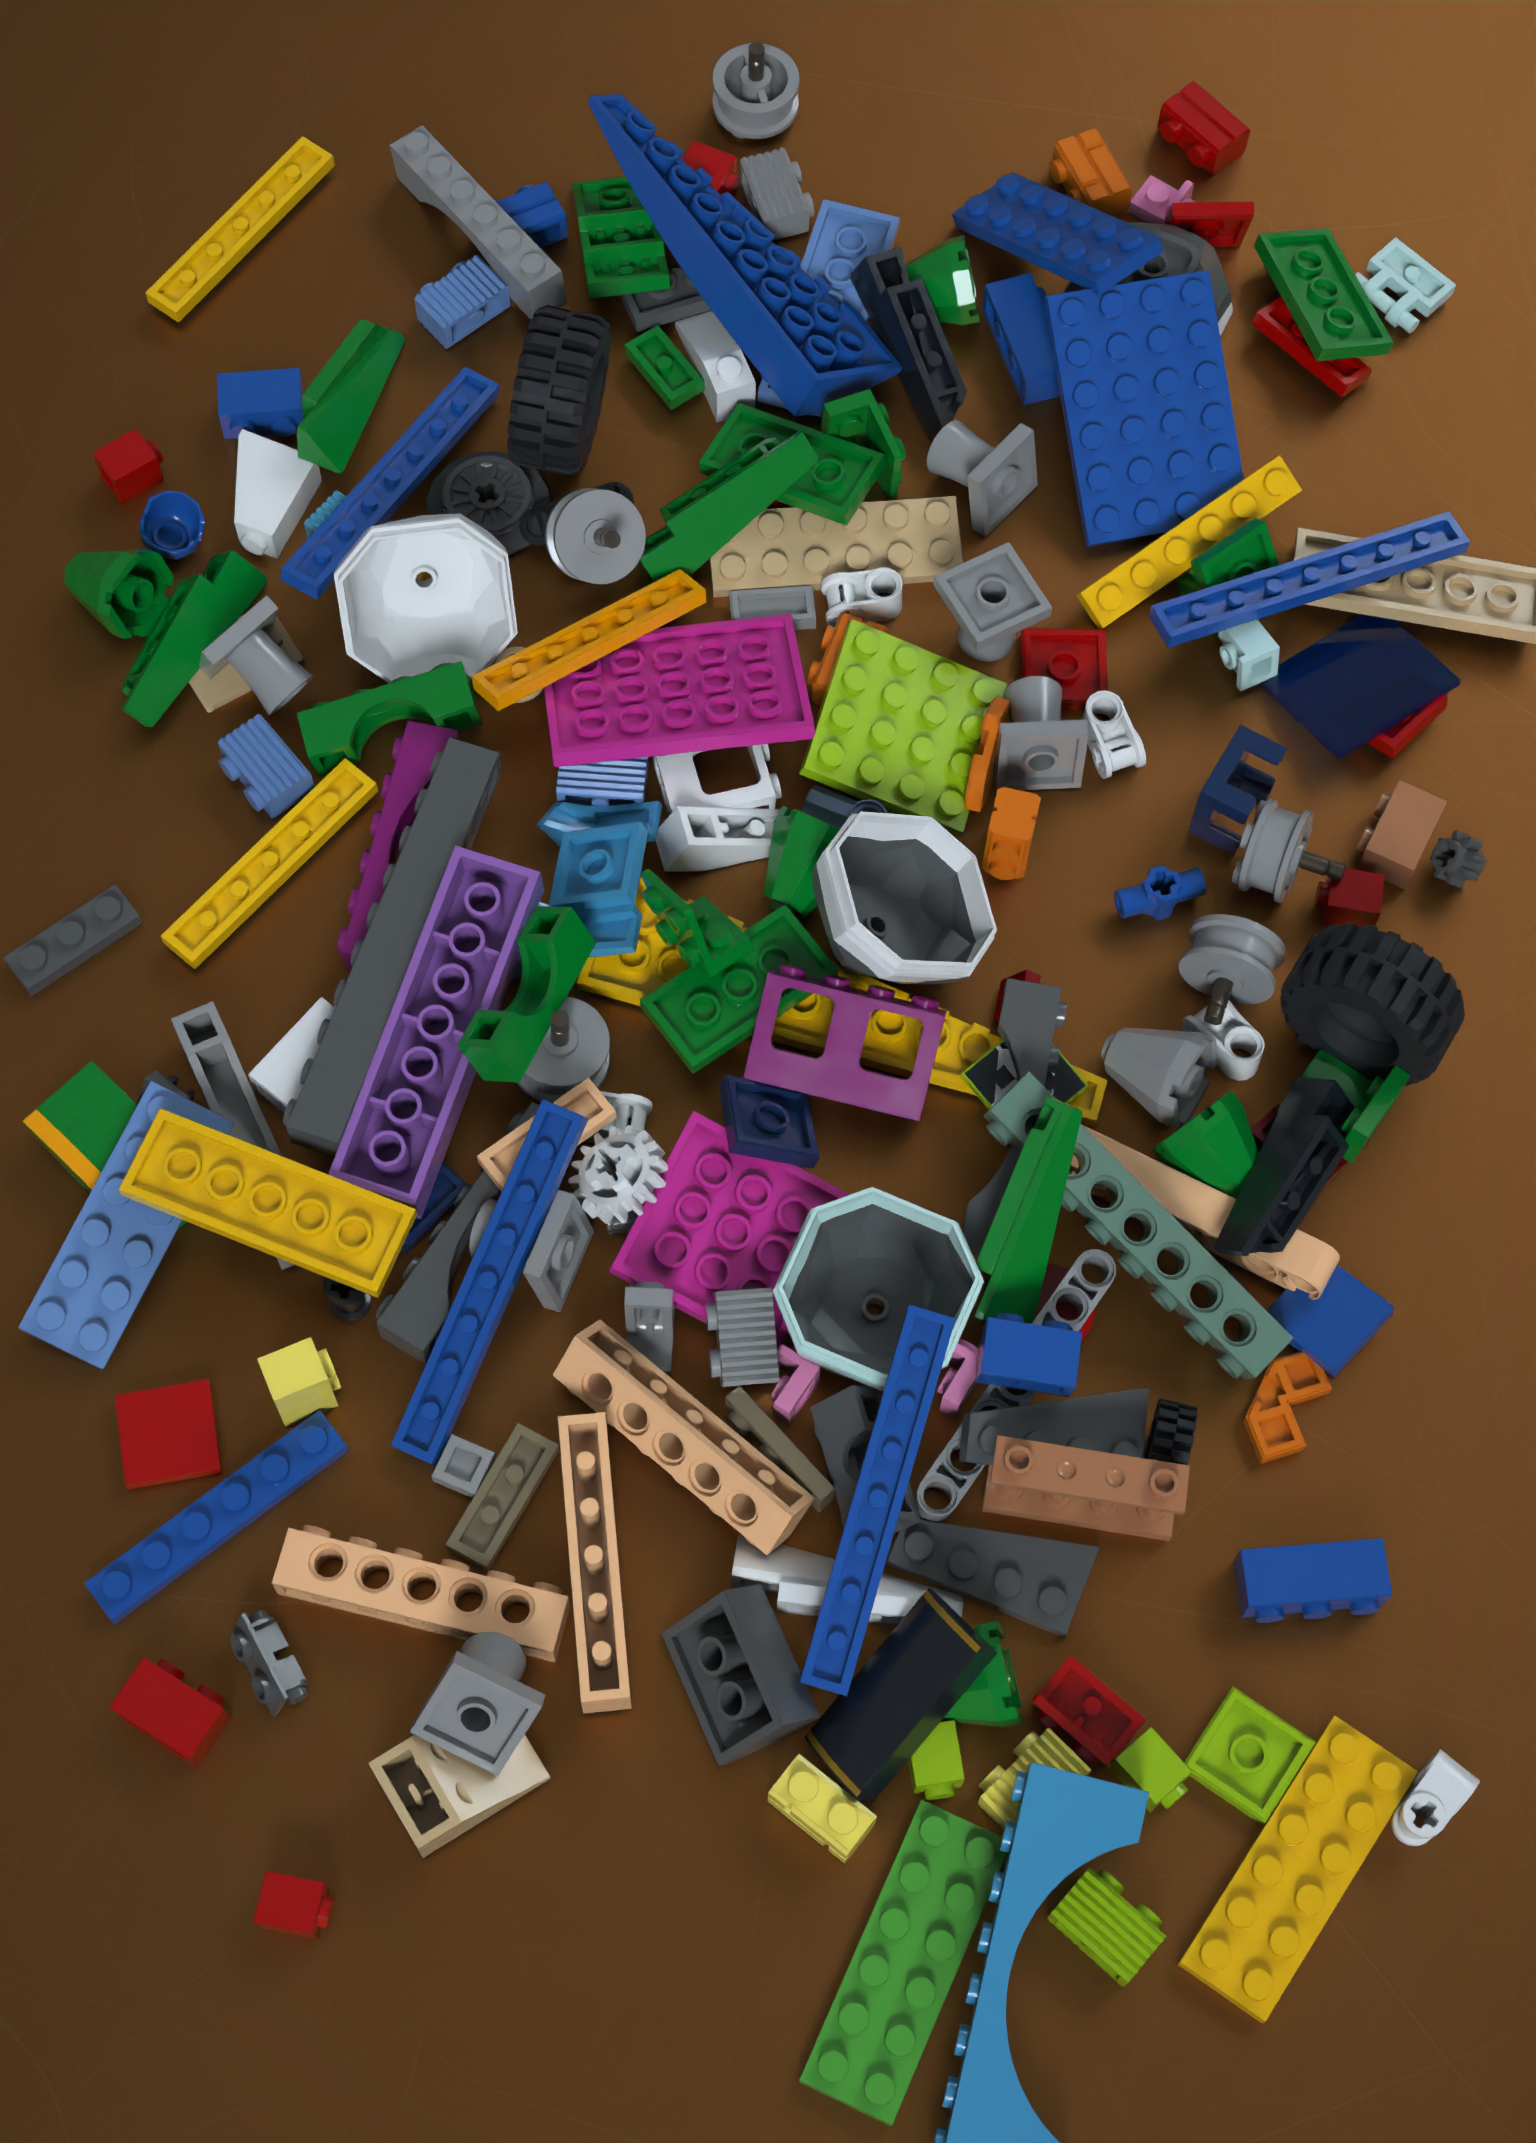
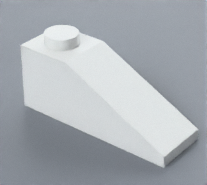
[675,311,756,422]
[656,806,781,872]

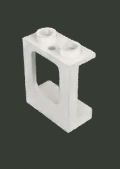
[653,744,782,817]

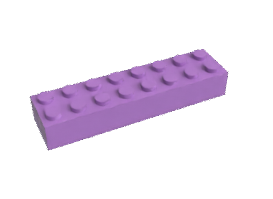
[328,845,544,1219]

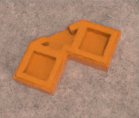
[964,697,1010,812]
[1243,1351,1332,1464]

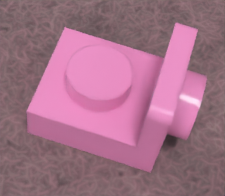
[1128,175,1195,224]
[937,1339,979,1419]
[771,1344,820,1426]

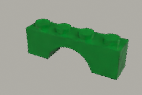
[297,661,483,776]
[457,906,596,1083]

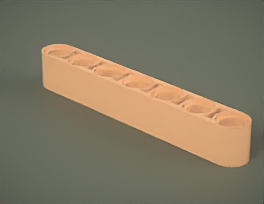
[1068,1125,1340,1300]

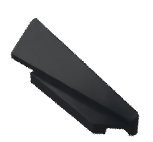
[850,247,967,444]
[1214,1078,1355,1256]

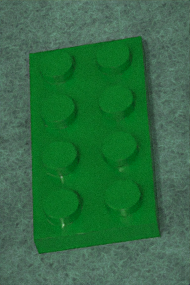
[1254,228,1394,361]
[698,403,886,526]
[640,905,838,1074]

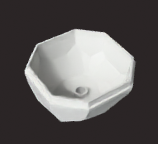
[334,513,518,684]

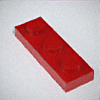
[1252,297,1372,397]

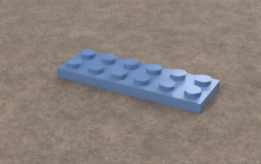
[757,199,900,418]
[18,1081,234,1371]

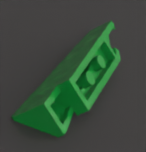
[297,319,405,473]
[121,550,268,727]
[974,1096,1082,1324]

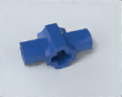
[1114,865,1207,920]

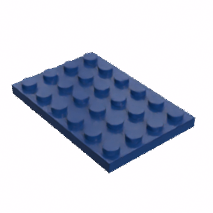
[1044,270,1244,547]

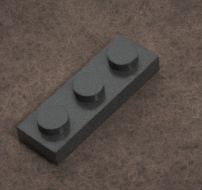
[3,884,142,997]

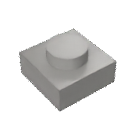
[431,1434,496,1498]

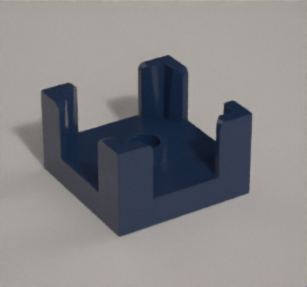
[1188,724,1287,855]

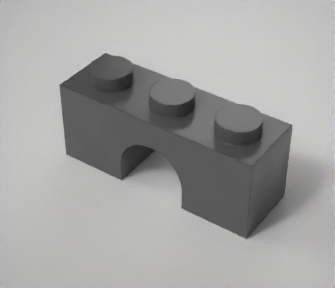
[810,1385,921,1534]

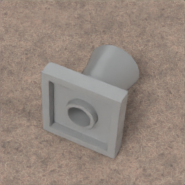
[927,420,1038,538]
[934,542,1052,662]
[199,595,314,716]
[994,676,1089,791]
[469,1190,594,1312]
[410,1632,545,1776]

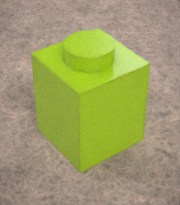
[908,1720,965,1800]
[1110,1727,1192,1812]

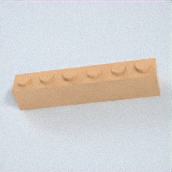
[558,1412,632,1714]

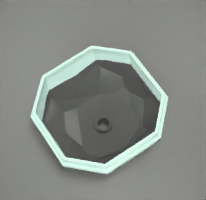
[773,1187,984,1391]

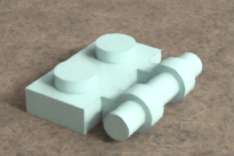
[1355,237,1456,334]

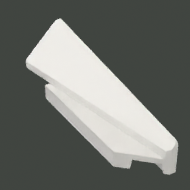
[731,1534,963,1626]

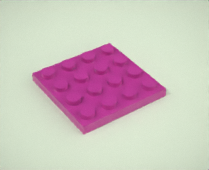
[608,1111,850,1349]

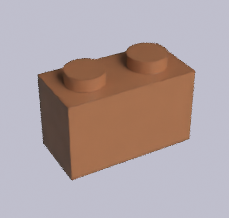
[1356,780,1447,890]

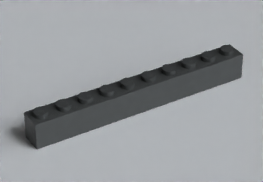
[283,737,502,1157]

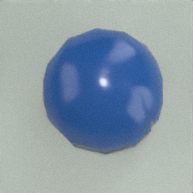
[139,490,205,560]

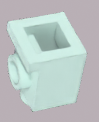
[1218,619,1280,691]

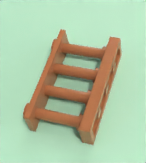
[982,1435,1190,1541]

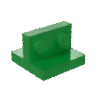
[1175,518,1279,634]

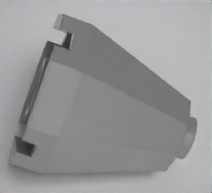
[1101,1028,1217,1129]

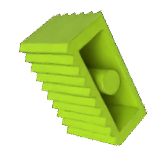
[1047,1868,1167,1987]

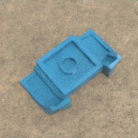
[537,801,662,957]

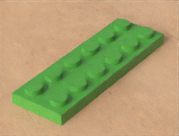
[799,1800,1007,2126]

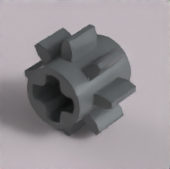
[1430,830,1487,888]

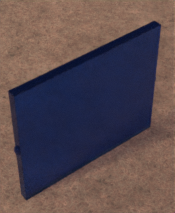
[1259,614,1461,760]

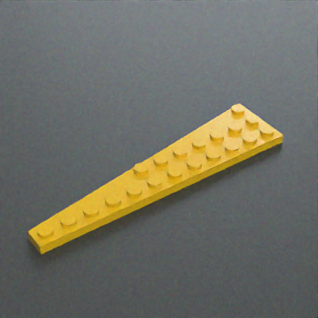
[577,877,1107,1127]

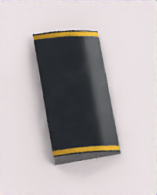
[805,1588,998,1804]

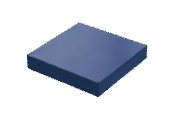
[1266,1265,1394,1377]

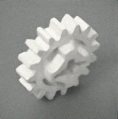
[569,1125,669,1224]

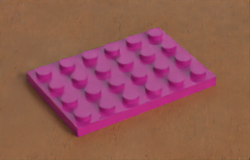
[538,614,815,767]

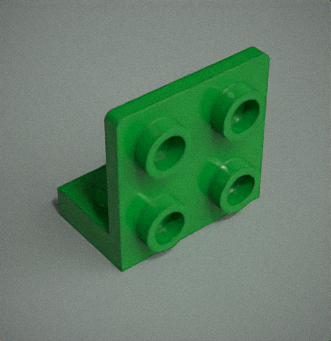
[821,389,906,501]
[641,868,754,978]
[1276,1050,1411,1163]

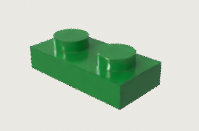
[624,325,705,410]

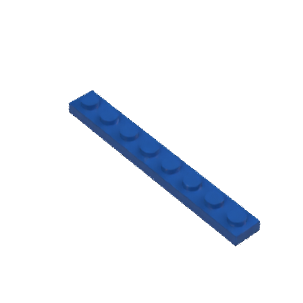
[280,367,500,600]
[1149,511,1470,648]
[391,1099,589,1465]
[799,1305,956,1696]

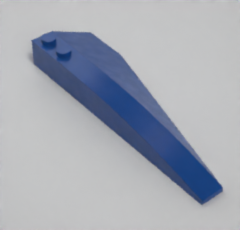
[588,94,903,417]

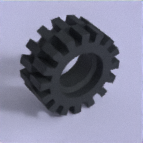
[1145,1399,1198,1465]

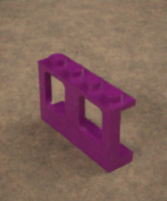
[743,963,947,1121]

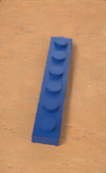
[84,1410,349,1625]

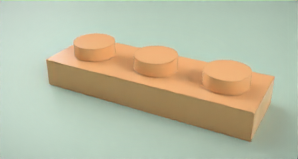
[477,1077,617,1192]

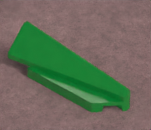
[640,430,819,582]

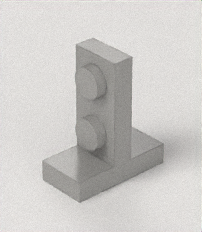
[624,1282,675,1377]

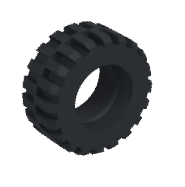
[507,305,611,476]
[1280,923,1465,1086]

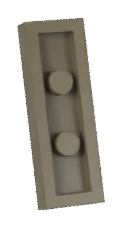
[724,1385,835,1513]
[445,1423,560,1571]

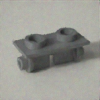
[230,1610,309,1717]

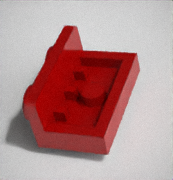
[1031,1655,1147,1766]

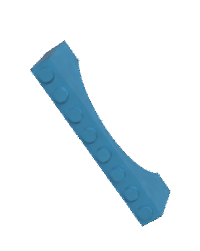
[933,1762,1149,2143]

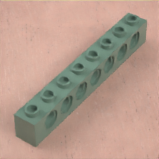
[983,1072,1294,1380]

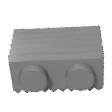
[740,147,814,240]
[705,1287,780,1387]

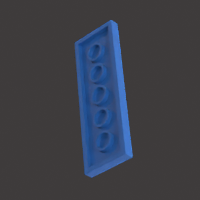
[952,172,1163,295]

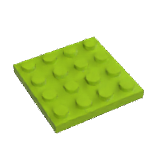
[799,619,1007,838]

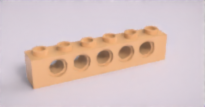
[553,1319,815,1555]
[272,1525,570,1662]

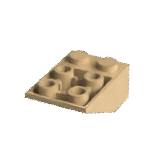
[368,1735,551,1858]

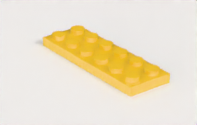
[119,1108,417,1298]
[1178,1715,1418,2024]

